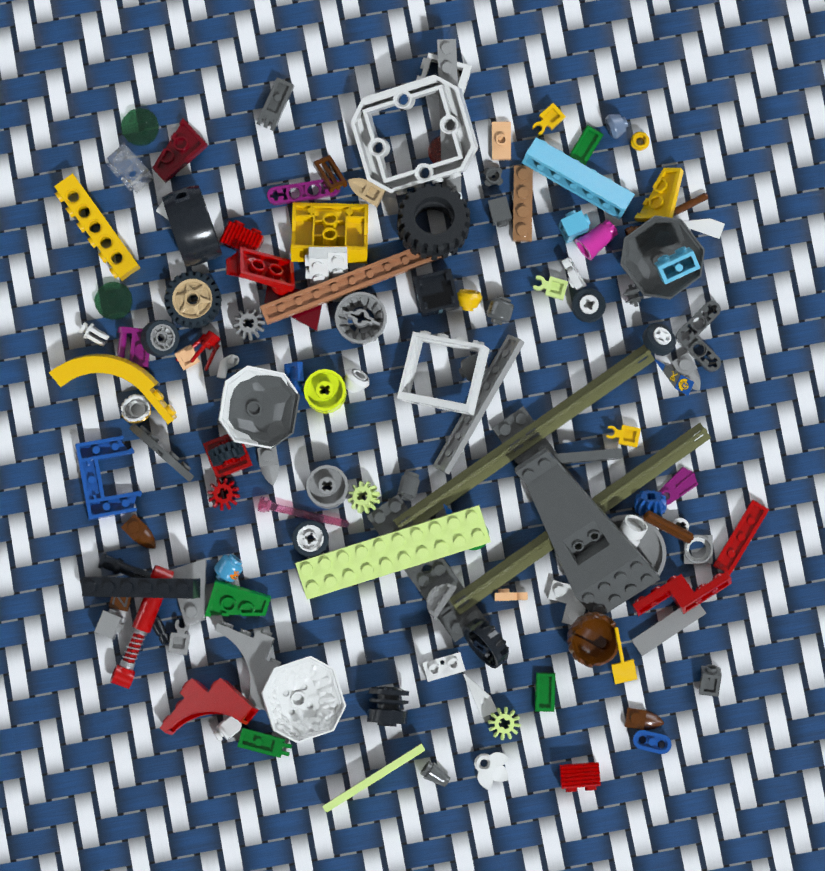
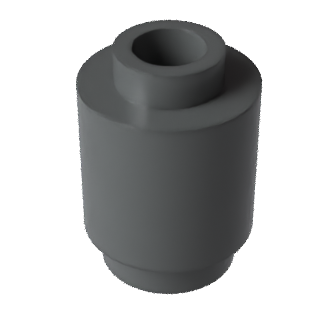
[397,471,420,501]

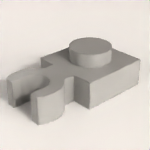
[168,620,190,655]

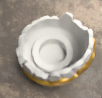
[121,394,151,424]

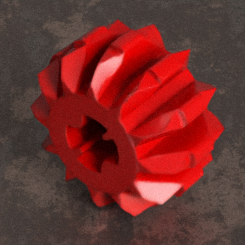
[207,478,240,511]

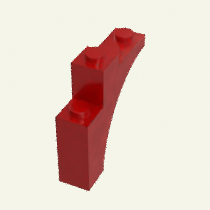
[160,678,259,735]

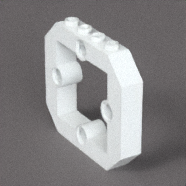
[350,75,478,196]

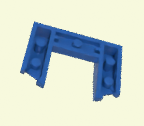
[75,436,142,521]

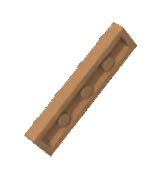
[513,165,533,242]

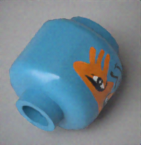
[214,554,243,583]

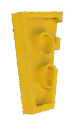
[634,168,684,222]

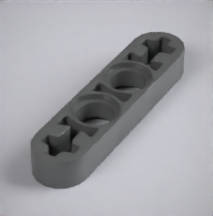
[552,448,623,464]

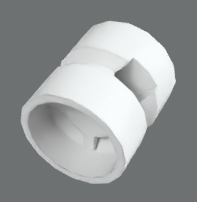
[619,515,648,548]

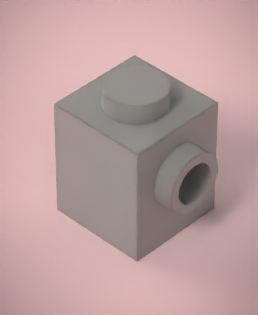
[94,609,124,640]

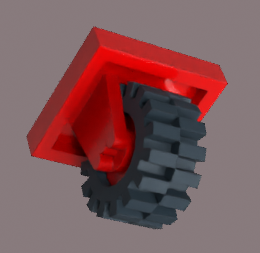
[203,434,253,479]

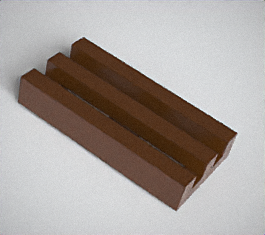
[313,155,347,193]

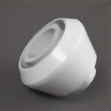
[344,368,369,393]

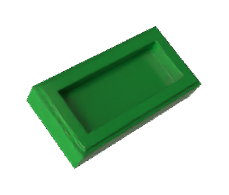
[569,125,604,165]
[535,672,556,712]

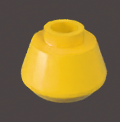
[457,289,482,311]

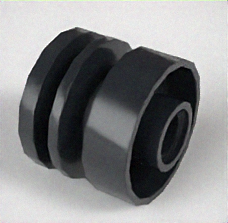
[367,686,409,727]

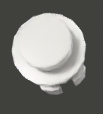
[79,322,109,347]
[213,716,242,742]

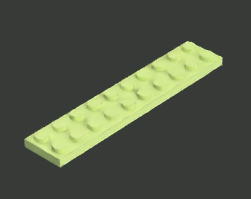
[295,505,491,600]

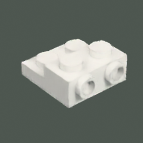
[305,247,348,284]

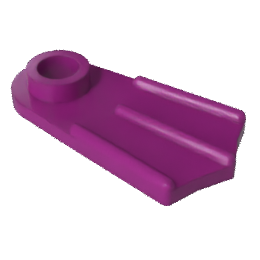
[658,467,698,505]

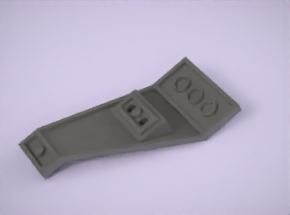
[514,447,660,614]

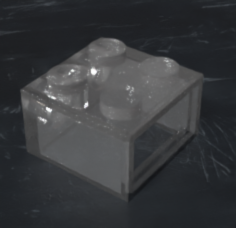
[107,143,154,193]

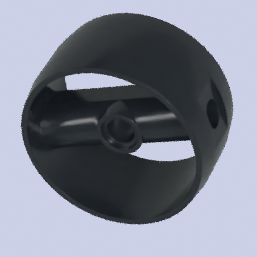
[162,185,223,267]

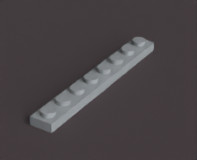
[437,39,461,192]
[433,334,525,475]

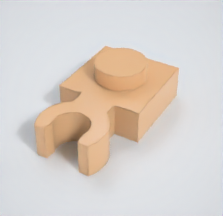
[494,589,528,601]

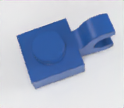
[284,362,304,396]

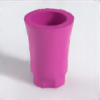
[575,220,618,261]

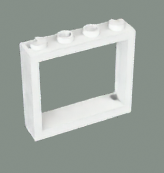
[397,331,490,416]

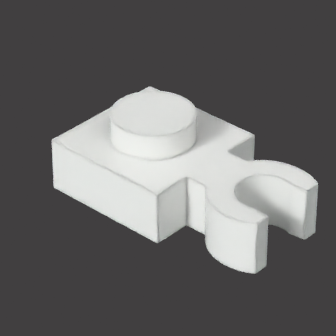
[561,258,587,290]

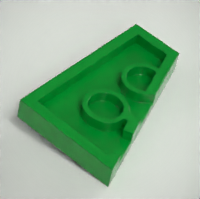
[205,580,271,617]

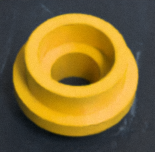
[630,132,649,151]

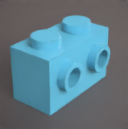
[558,210,591,244]
[654,246,700,284]

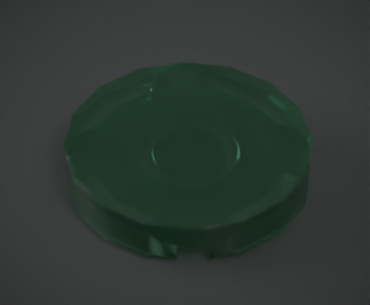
[121,108,159,146]
[94,282,133,320]

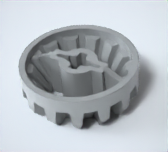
[335,292,387,345]

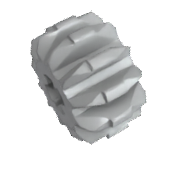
[233,308,265,341]

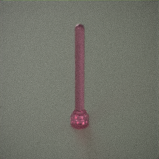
[258,496,349,528]

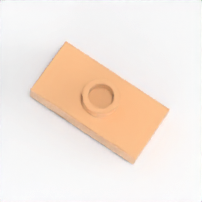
[492,122,511,160]

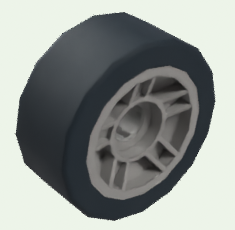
[141,320,179,356]

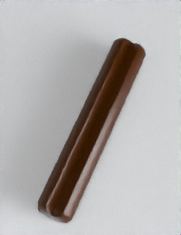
[643,511,694,544]

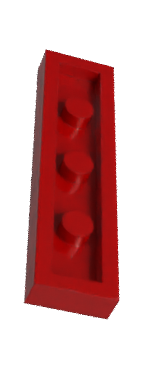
[713,500,769,575]

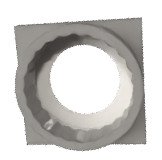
[683,535,713,564]

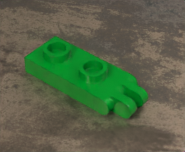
[237,728,292,758]

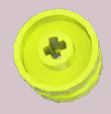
[304,369,347,414]

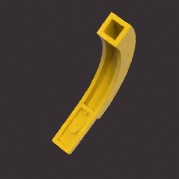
[49,354,177,424]

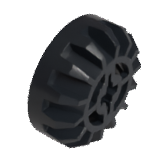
[462,618,509,669]

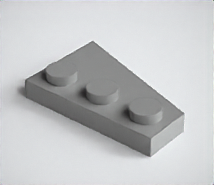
[171,559,207,626]

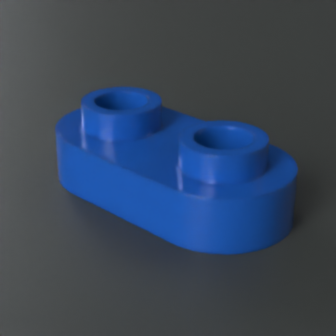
[632,730,672,754]

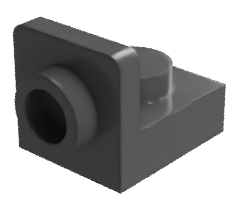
[699,664,722,697]

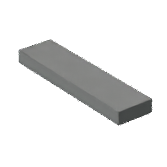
[631,604,706,656]

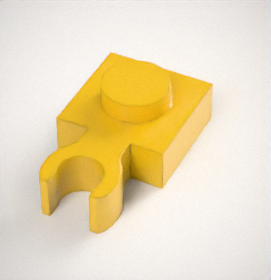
[532,103,566,136]
[606,425,641,448]

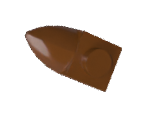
[121,514,156,549]
[624,708,664,730]

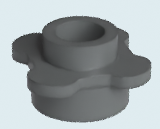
[484,167,503,187]

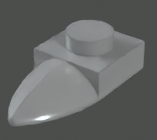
[671,352,701,391]
[257,446,279,485]

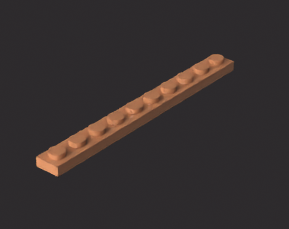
[260,249,442,325]

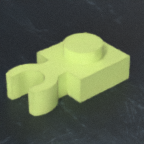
[533,276,568,301]

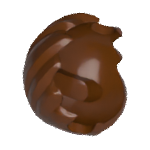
[567,612,618,668]

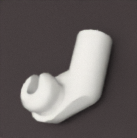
[217,354,239,379]

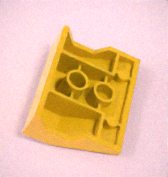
[291,202,369,264]

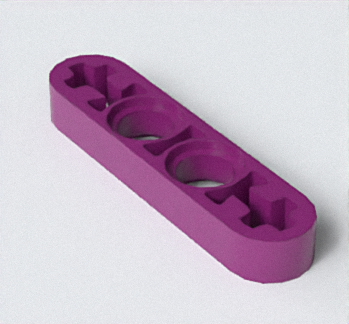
[267,178,340,205]

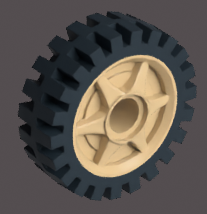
[164,271,222,329]

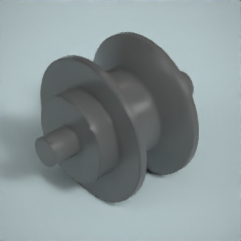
[623,284,644,307]

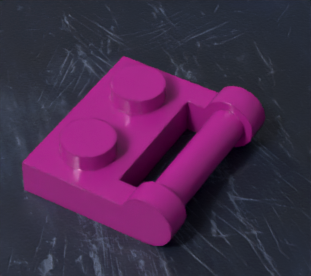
[117,327,150,368]

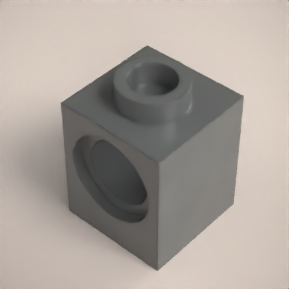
[487,196,512,227]

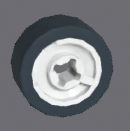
[292,520,329,557]

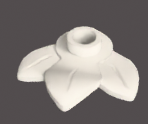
[474,752,509,790]

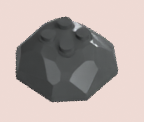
[620,215,705,300]

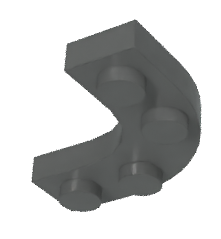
[129,423,194,482]

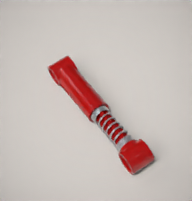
[110,565,174,689]

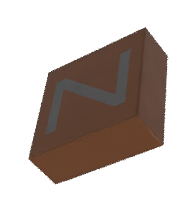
[109,597,132,612]

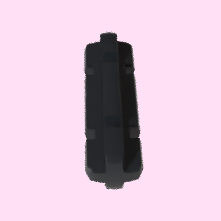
[152,614,170,645]

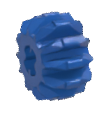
[634,489,667,517]

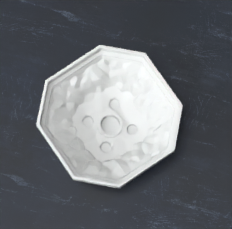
[261,656,346,743]

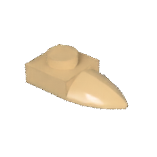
[348,178,386,207]

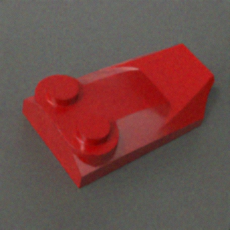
[226,247,295,296]

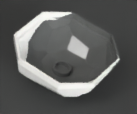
[218,366,300,449]

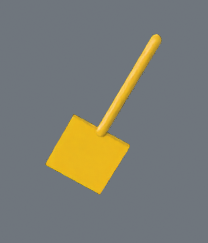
[611,627,637,684]

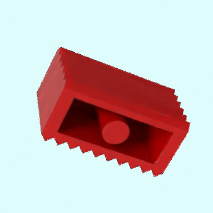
[219,220,264,252]
[559,762,601,792]

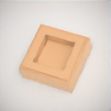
[174,344,200,371]

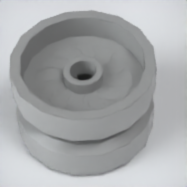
[306,465,349,509]

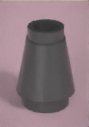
[420,761,451,787]

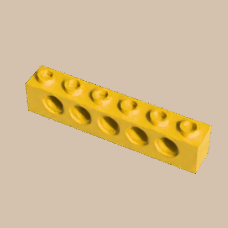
[54,173,140,281]

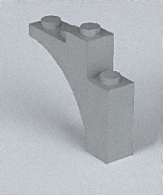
[215,621,281,710]

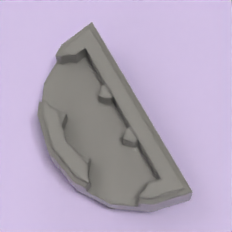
[426,583,457,620]

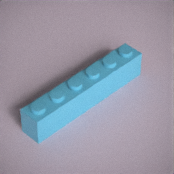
[522,137,635,220]

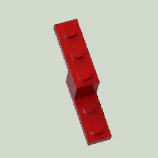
[633,571,732,617]

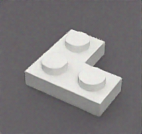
[548,580,586,625]

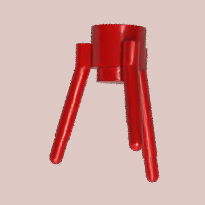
[176,330,221,371]

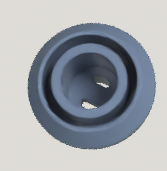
[605,114,628,139]

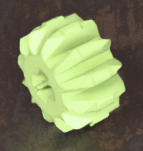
[348,481,381,514]
[488,707,521,740]

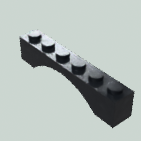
[82,576,200,599]

